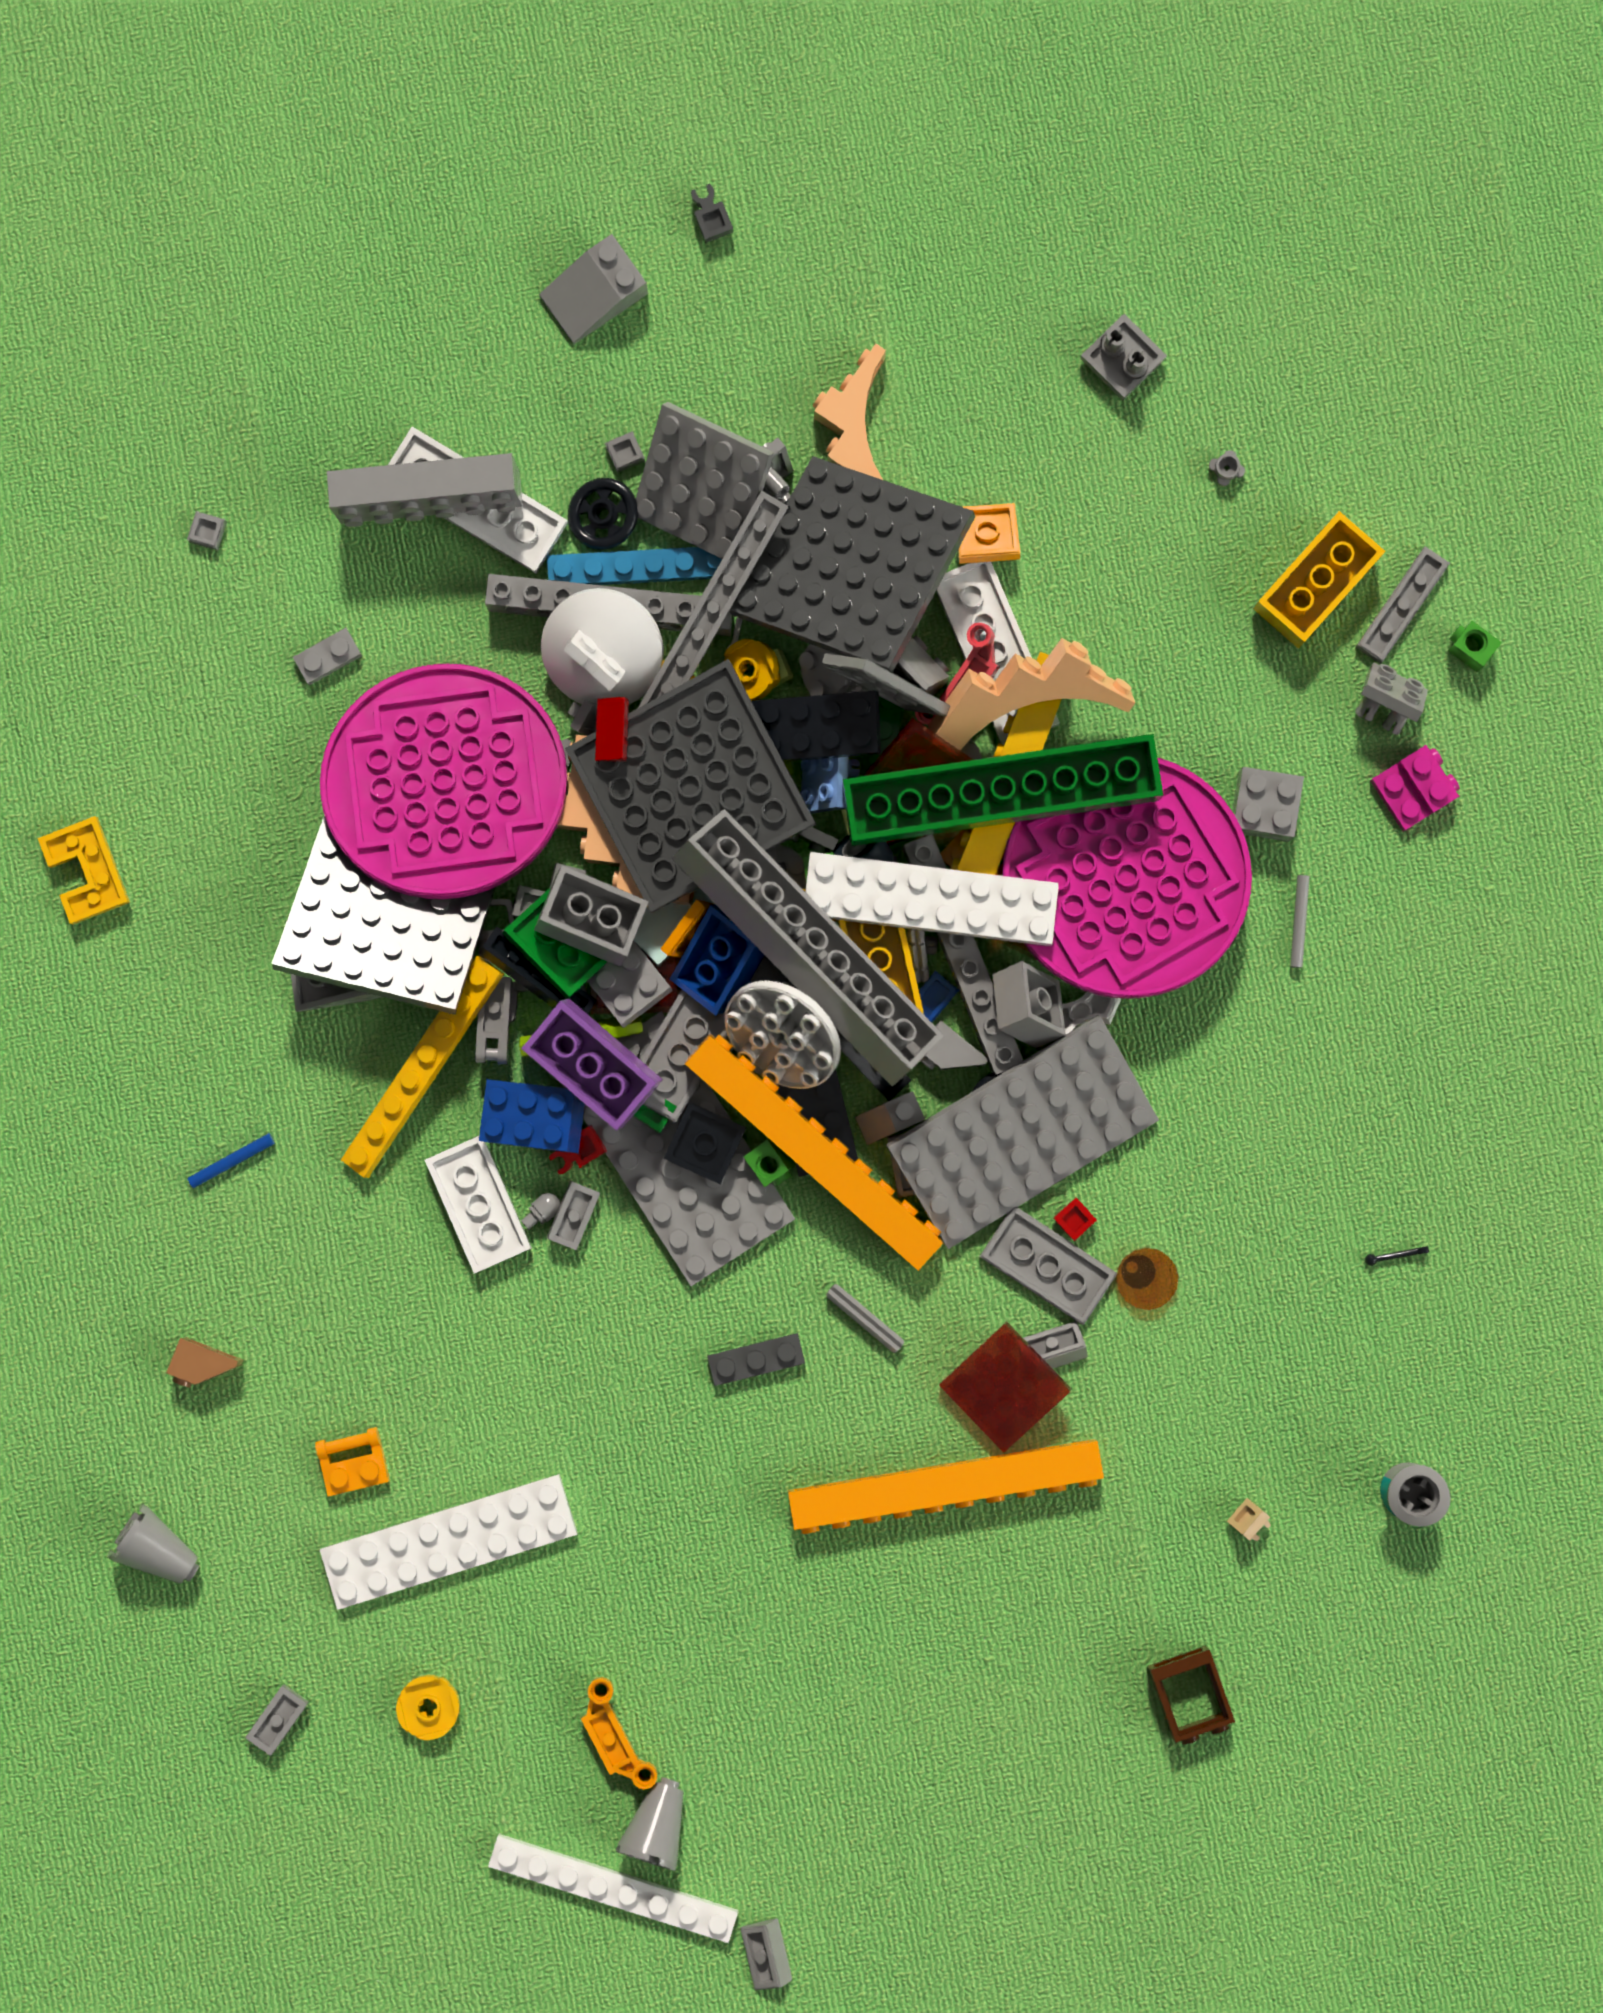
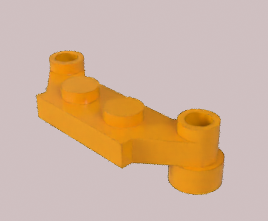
[581,1677,658,1789]

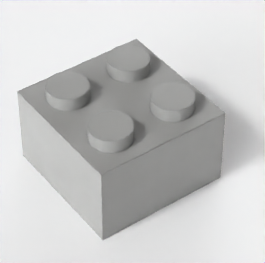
[1232,767,1304,842]
[992,961,1066,1048]

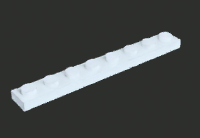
[488,1834,738,1943]

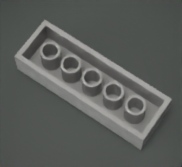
[327,453,523,527]

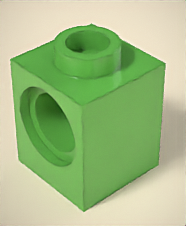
[1448,621,1502,672]
[743,1139,796,1187]

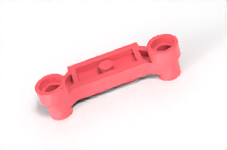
[915,623,1000,725]

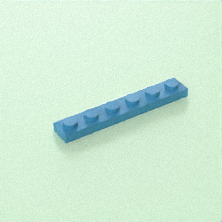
[547,547,722,585]

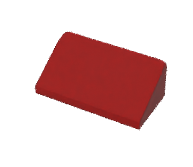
[595,697,629,762]

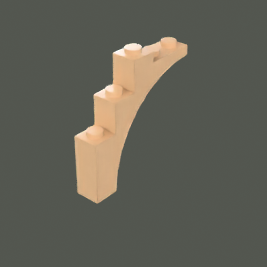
[813,344,886,480]
[928,638,1135,754]
[557,734,694,906]

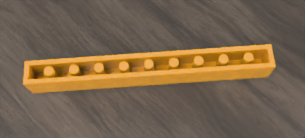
[685,1033,943,1271]
[788,1439,1104,1534]

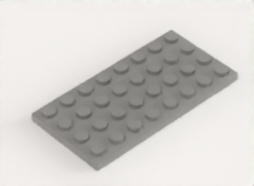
[561,1011,795,1286]
[886,1015,1159,1249]

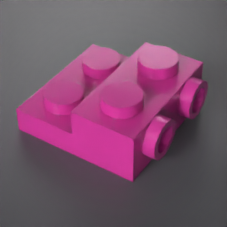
[1370,745,1460,832]

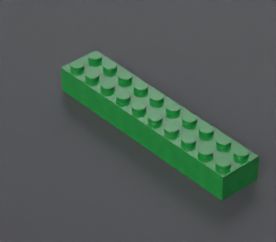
[842,734,1163,846]

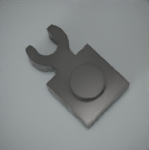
[691,184,734,243]

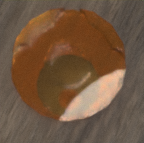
[1116,1248,1179,1310]

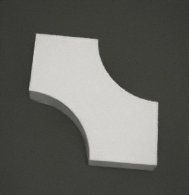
[1062,992,1121,1034]

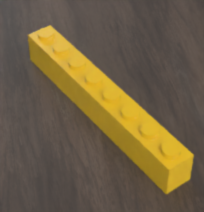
[951,652,1062,875]

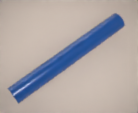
[187,1133,275,1189]

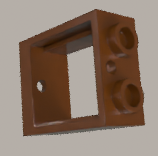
[1147,1645,1235,1745]

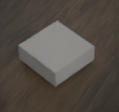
[605,431,645,473]
[187,511,227,550]

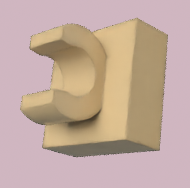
[1227,1498,1271,1541]

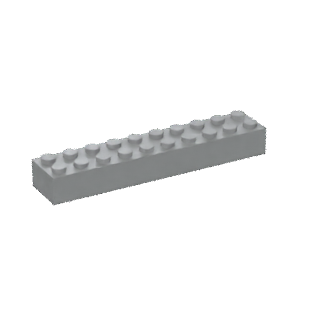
[672,809,944,1086]

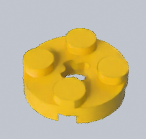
[723,639,781,701]
[396,1675,460,1740]

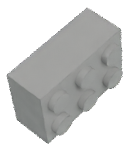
[534,865,649,967]

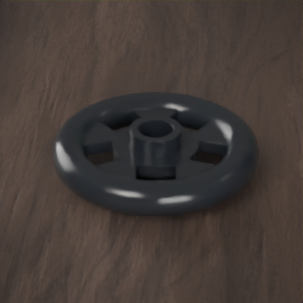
[567,478,638,550]

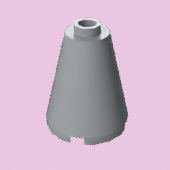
[107,1504,199,1584]
[615,1777,684,1871]

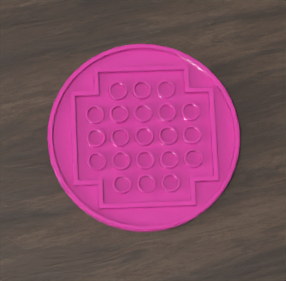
[320,663,568,899]
[1002,757,1252,999]

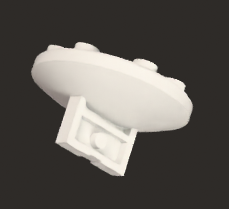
[541,588,664,704]
[724,981,841,1089]

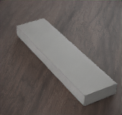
[1356,546,1450,664]

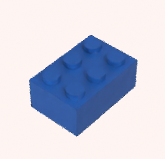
[670,904,764,1016]
[479,1079,585,1154]

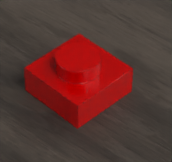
[1053,1197,1097,1241]

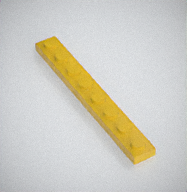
[341,955,504,1178]

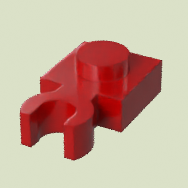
[549,1125,607,1174]

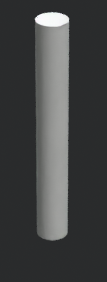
[1290,875,1310,968]

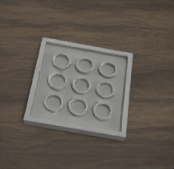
[636,402,774,559]

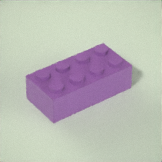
[521,998,663,1131]

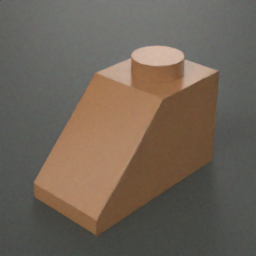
[166,1337,243,1388]

